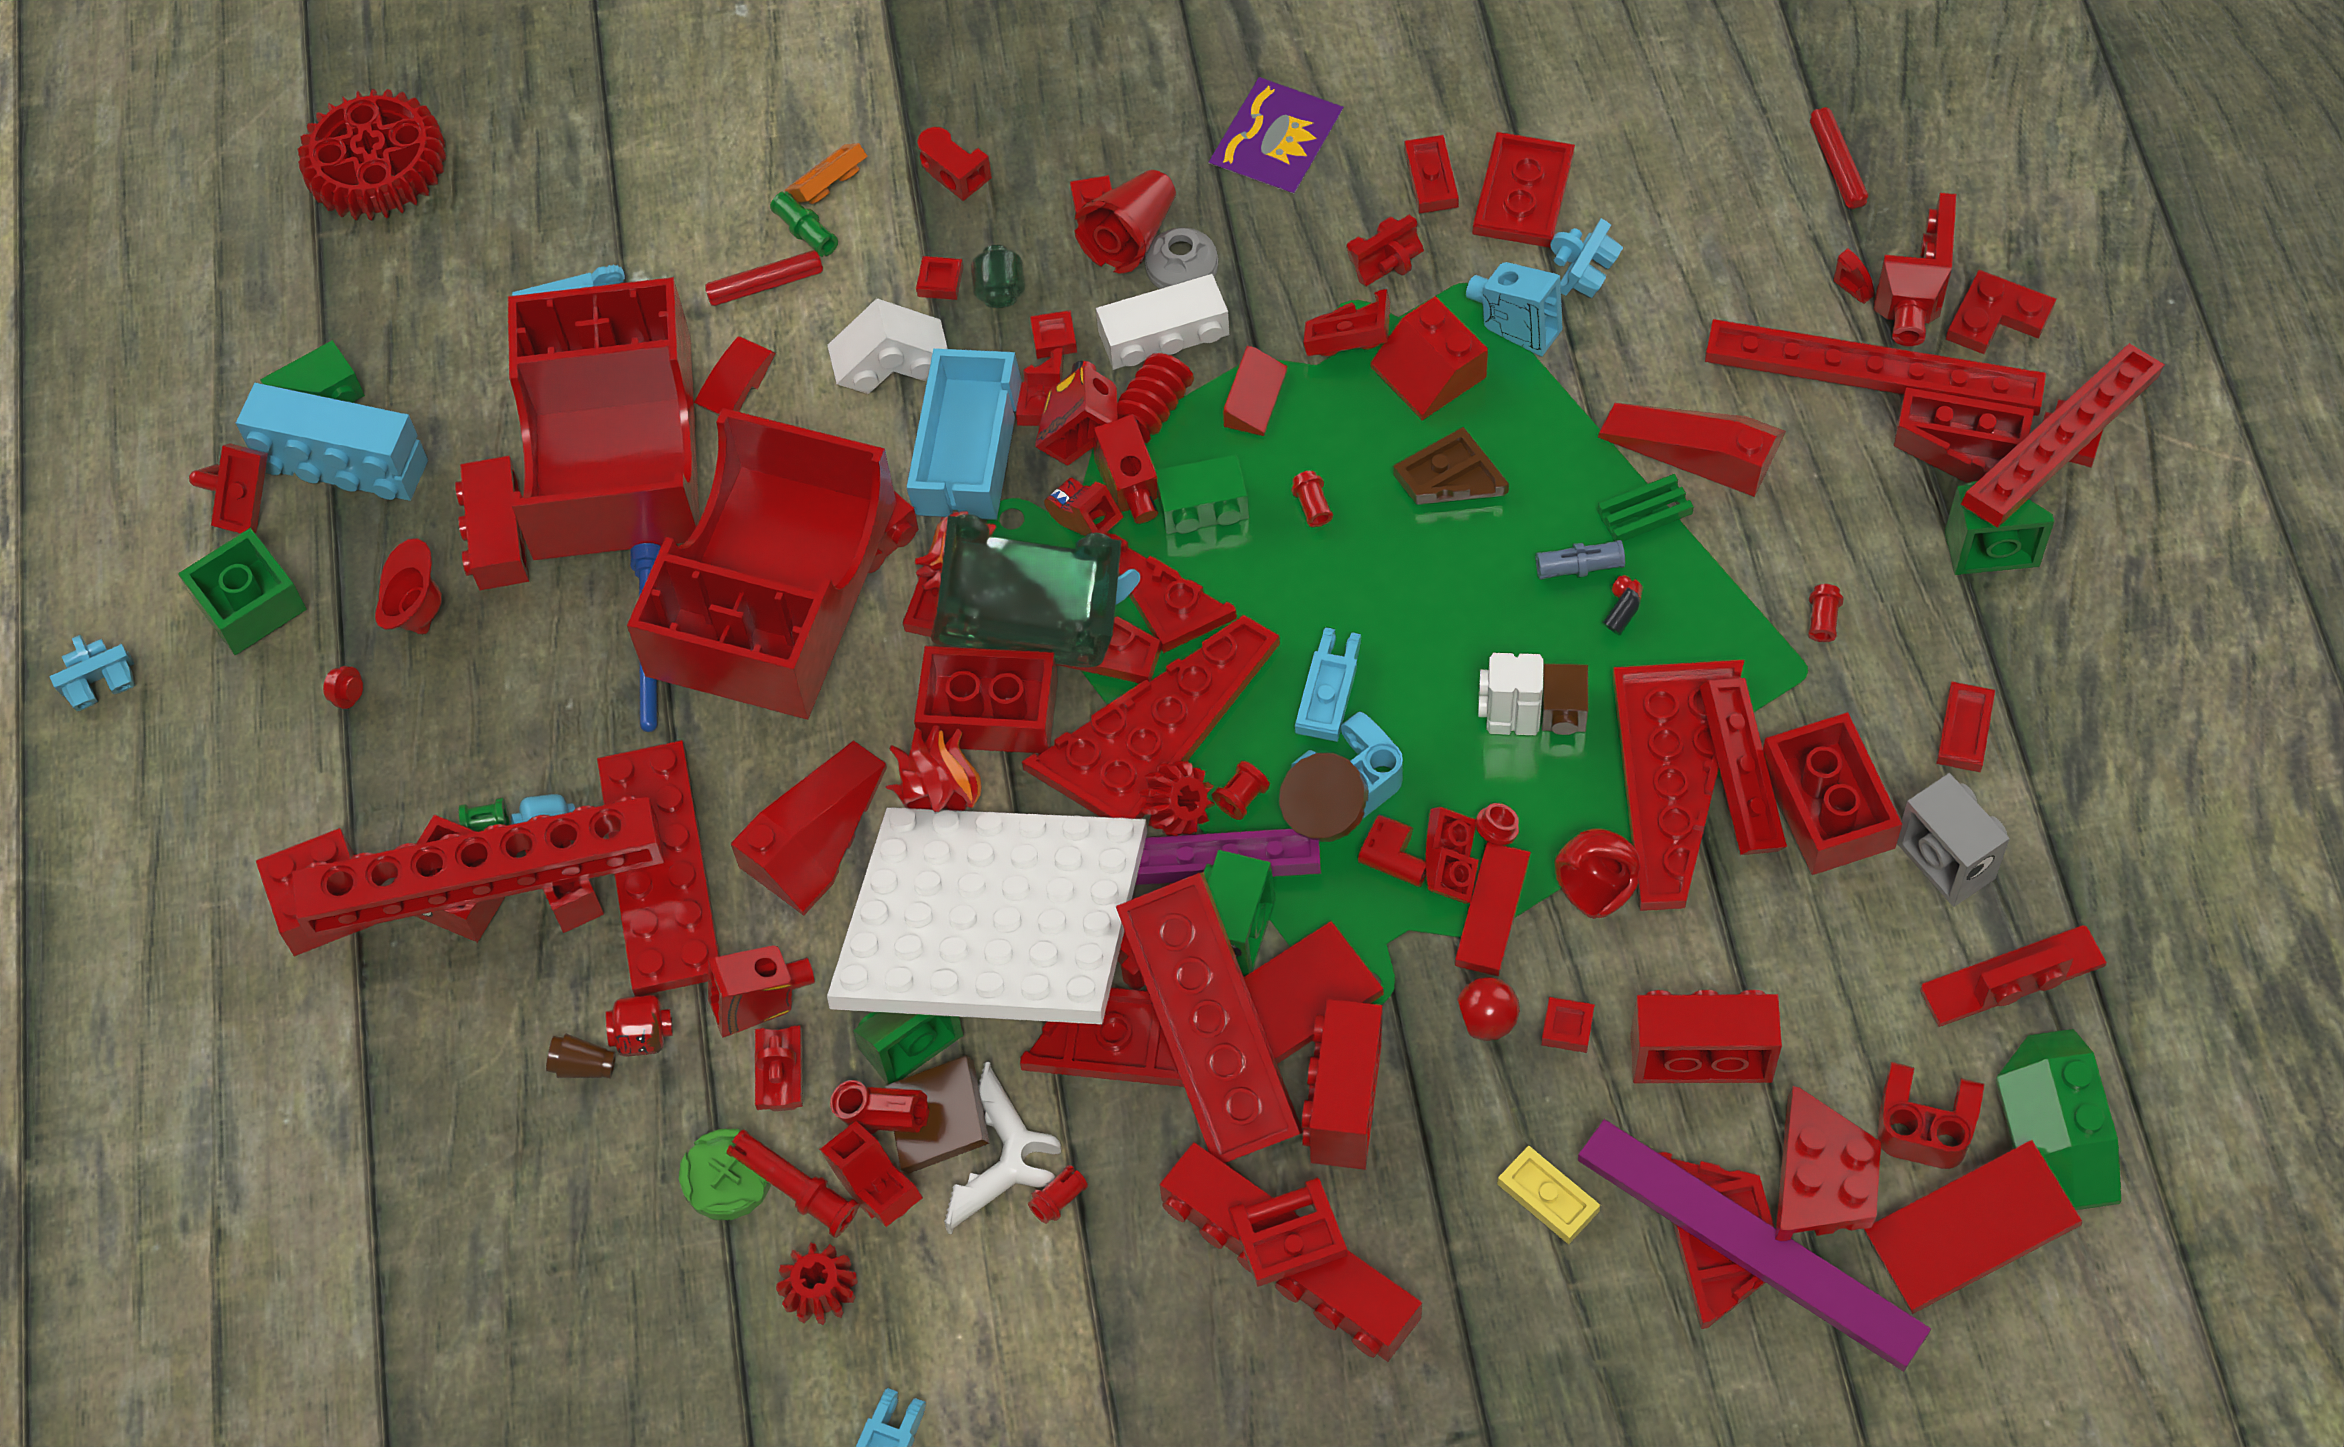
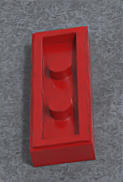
[1455,842,1531,977]

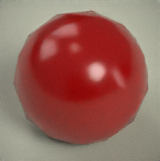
[1457,977,1520,1041]

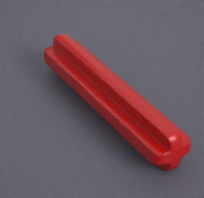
[1810,107,1868,209]
[705,250,823,306]

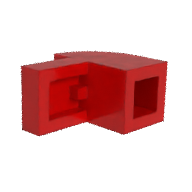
[819,1121,923,1227]

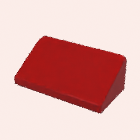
[1223,345,1288,436]

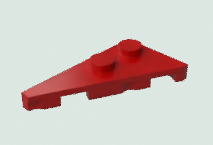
[1098,533,1237,653]

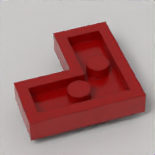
[1946,270,2057,354]

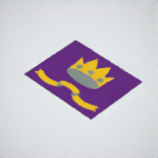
[1208,77,1344,194]

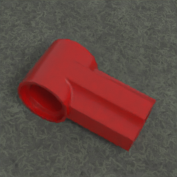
[830,1080,930,1134]

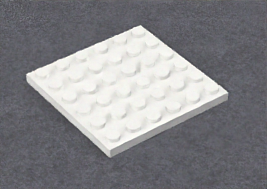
[827,808,1147,1024]

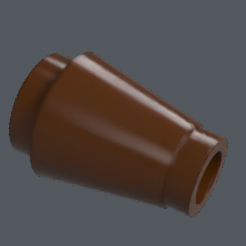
[546,1033,616,1078]

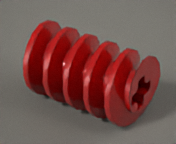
[1117,353,1194,444]

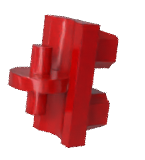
[1346,214,1424,287]
[755,1026,803,1111]

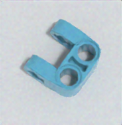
[1291,712,1403,819]

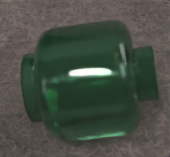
[971,245,1026,308]

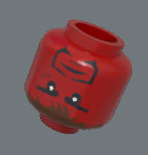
[606,995,673,1057]

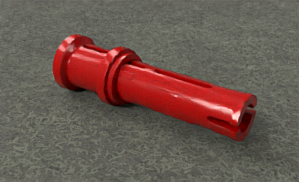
[726,1129,860,1238]

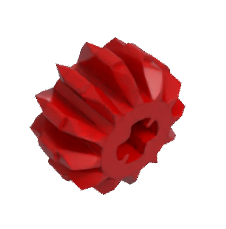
[1138,761,1215,836]
[776,1242,858,1325]

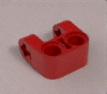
[1877,1062,1984,1169]

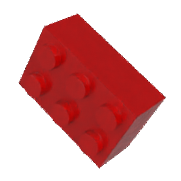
[914,646,1058,753]
[1763,712,1902,875]
[1631,990,1782,1083]
[1302,999,1383,1170]

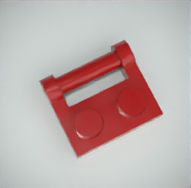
[1228,1177,1347,1287]

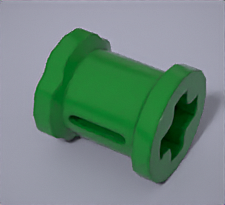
[458,798,510,832]

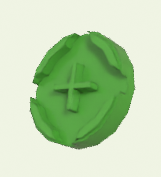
[679,1129,771,1220]

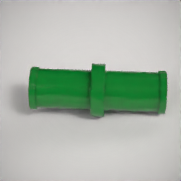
[770,191,838,257]

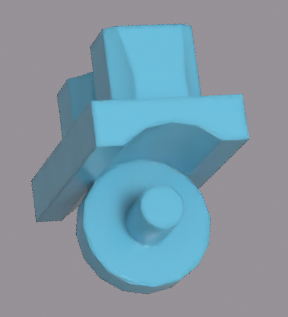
[1550,218,1623,298]
[49,635,135,711]

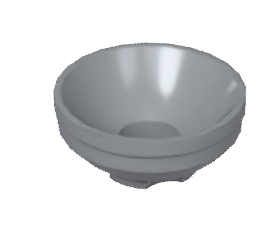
[1145,227,1219,289]

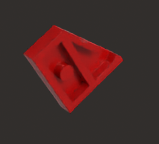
[1303,289,1390,356]

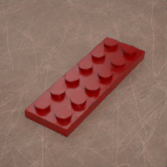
[597,740,720,997]
[1116,872,1303,1163]

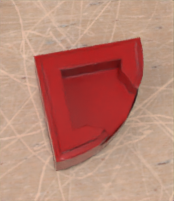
[1834,248,1874,304]

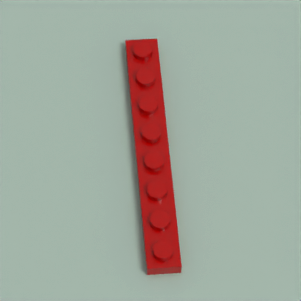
[1705,319,2046,416]
[1961,343,2165,528]

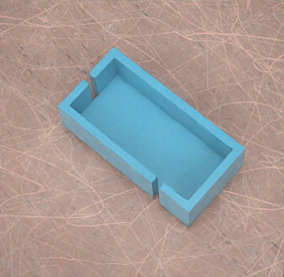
[906,348,1022,520]
[236,383,428,501]

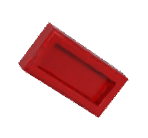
[1936,682,1995,772]

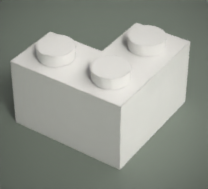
[828,298,948,394]

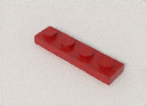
[1699,678,1787,855]

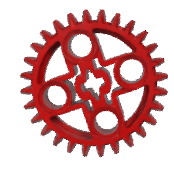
[298,88,446,221]

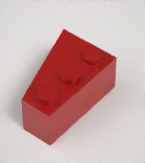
[1894,387,2034,483]

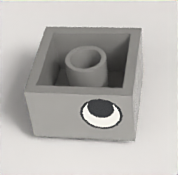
[1897,773,2010,907]

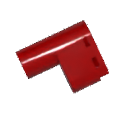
[1358,815,1426,887]

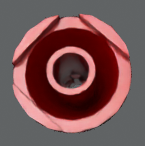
[1074,170,1176,274]

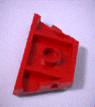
[1020,988,1184,1087]
[1775,1086,1881,1241]
[1658,1152,1775,1329]

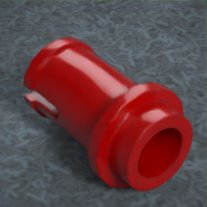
[1291,471,1333,527]
[1808,584,1844,642]
[1028,1165,1088,1224]

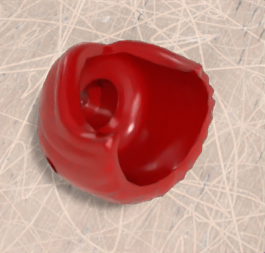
[1554,829,1640,919]

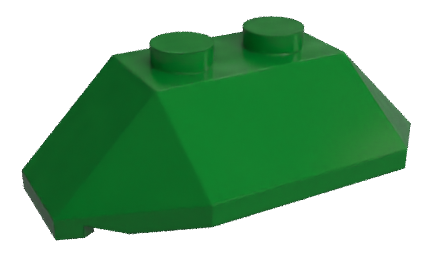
[1995,1029,2122,1210]

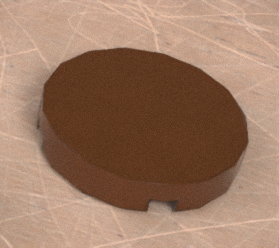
[1279,753,1369,842]

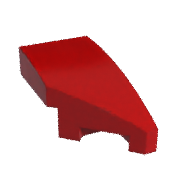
[1016,348,1064,426]

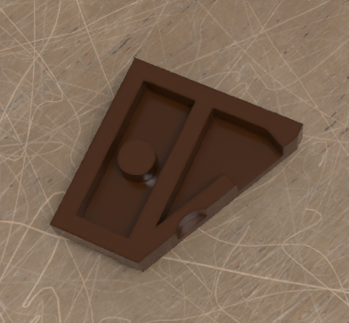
[1393,427,1509,504]

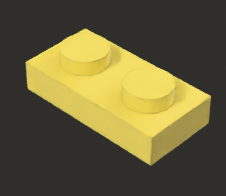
[1497,1146,1600,1244]

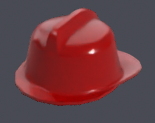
[375,538,442,635]

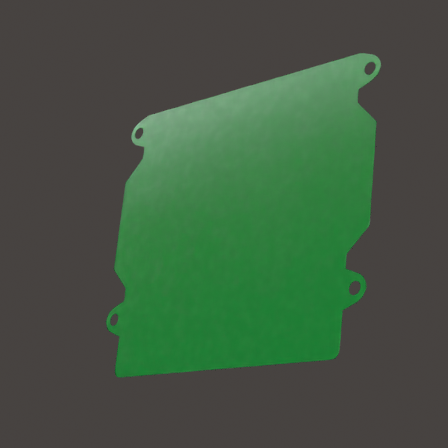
[986,283,1808,1005]

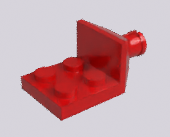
[1874,193,1957,346]

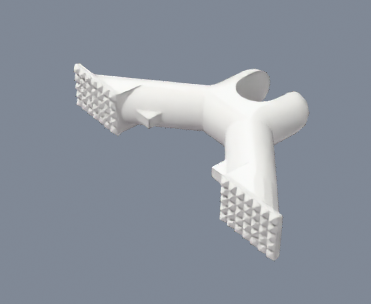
[944,1062,1061,1234]

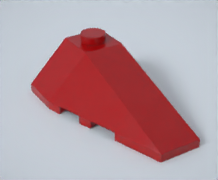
[1598,403,1786,497]
[730,740,887,916]

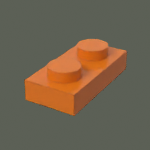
[785,143,868,204]

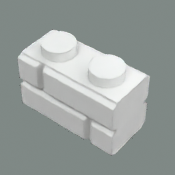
[1478,653,1543,736]

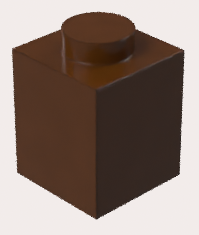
[1542,664,1588,735]

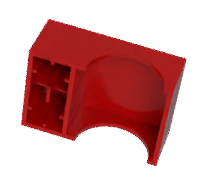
[508,277,700,560]
[627,408,896,720]

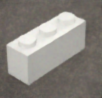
[1096,274,1229,370]

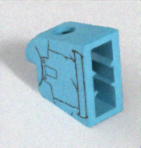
[1466,262,1562,356]

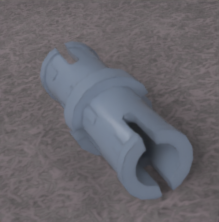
[1535,540,1625,580]

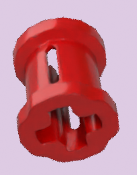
[1212,761,1270,820]

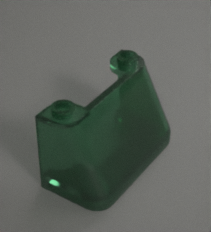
[931,514,1122,667]

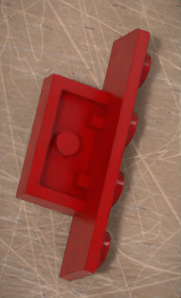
[1920,925,2107,1027]

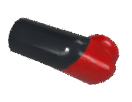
[1603,575,1643,635]

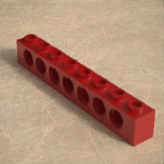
[292,796,664,938]

